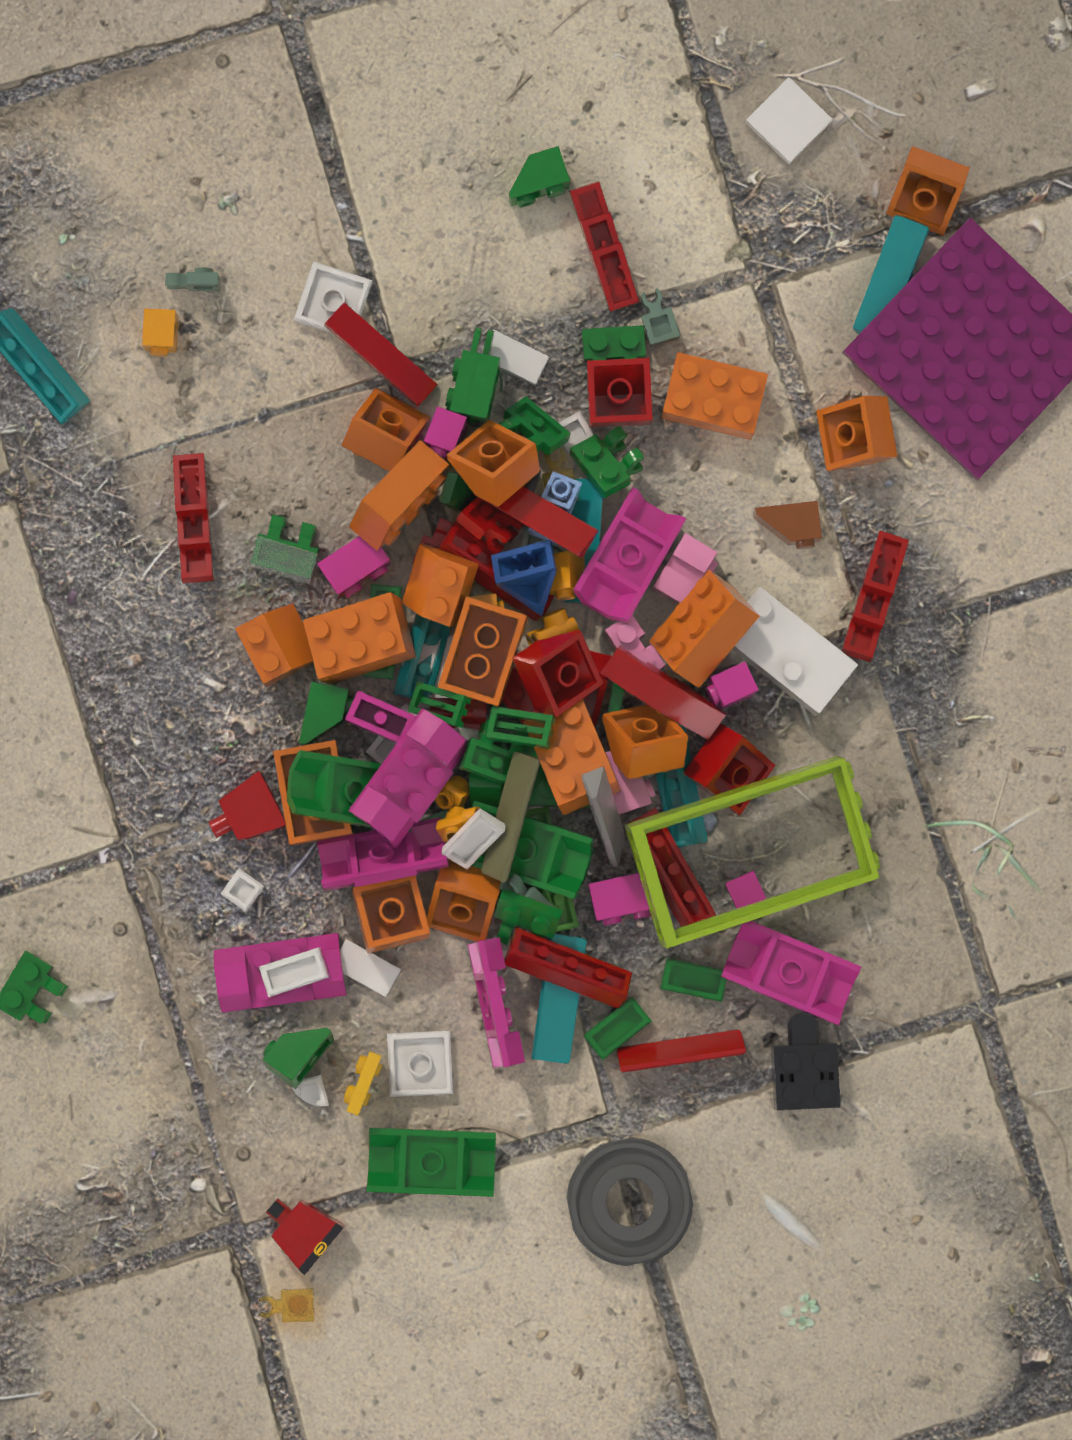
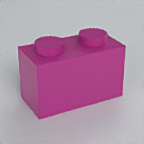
[424,406,468,462]
[317,536,391,598]
[705,662,759,710]
[345,691,416,744]
[588,873,651,926]

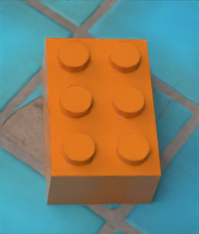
[661,352,768,440]
[349,440,449,551]
[649,570,760,688]
[303,592,416,685]
[438,596,529,707]
[524,699,622,816]
[273,740,354,846]

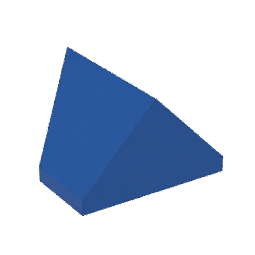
[491,539,557,616]

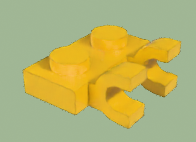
[343,1051,383,1116]

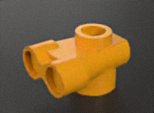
[525,608,579,646]
[434,776,469,809]
[436,806,480,842]

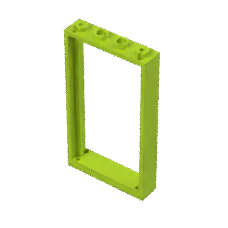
[624,756,880,949]

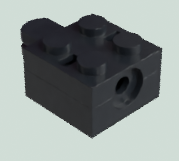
[771,1013,841,1111]

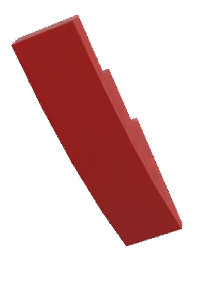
[569,181,639,311]
[173,453,214,584]
[841,530,909,662]
[600,646,727,739]

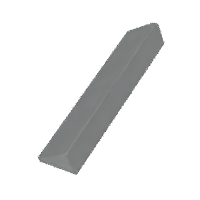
[581,767,625,868]

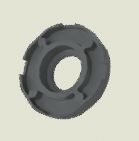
[566,1137,693,1266]

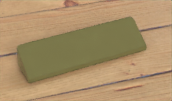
[481,751,540,882]

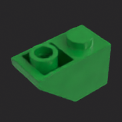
[509,146,570,208]

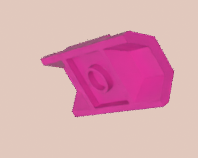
[573,487,686,622]
[348,709,468,848]
[317,817,449,891]
[721,921,862,1025]
[214,933,347,1013]
[467,937,525,1068]

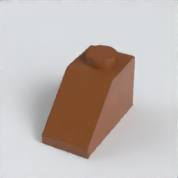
[753,501,822,549]

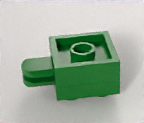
[445,327,500,427]

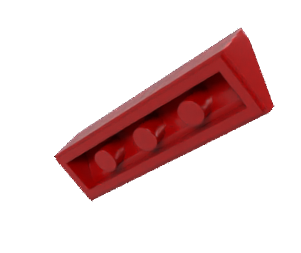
[324,302,438,408]
[473,486,599,558]
[437,521,555,621]
[624,807,716,927]
[504,928,632,1008]
[617,1030,746,1073]

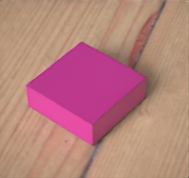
[725,870,767,909]

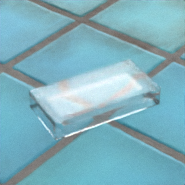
[249,536,319,584]

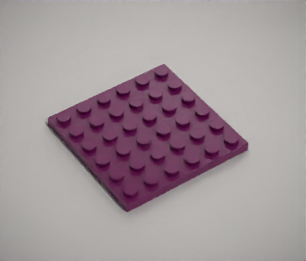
[842,218,1072,480]

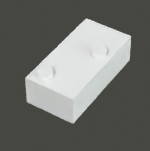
[732,587,858,716]

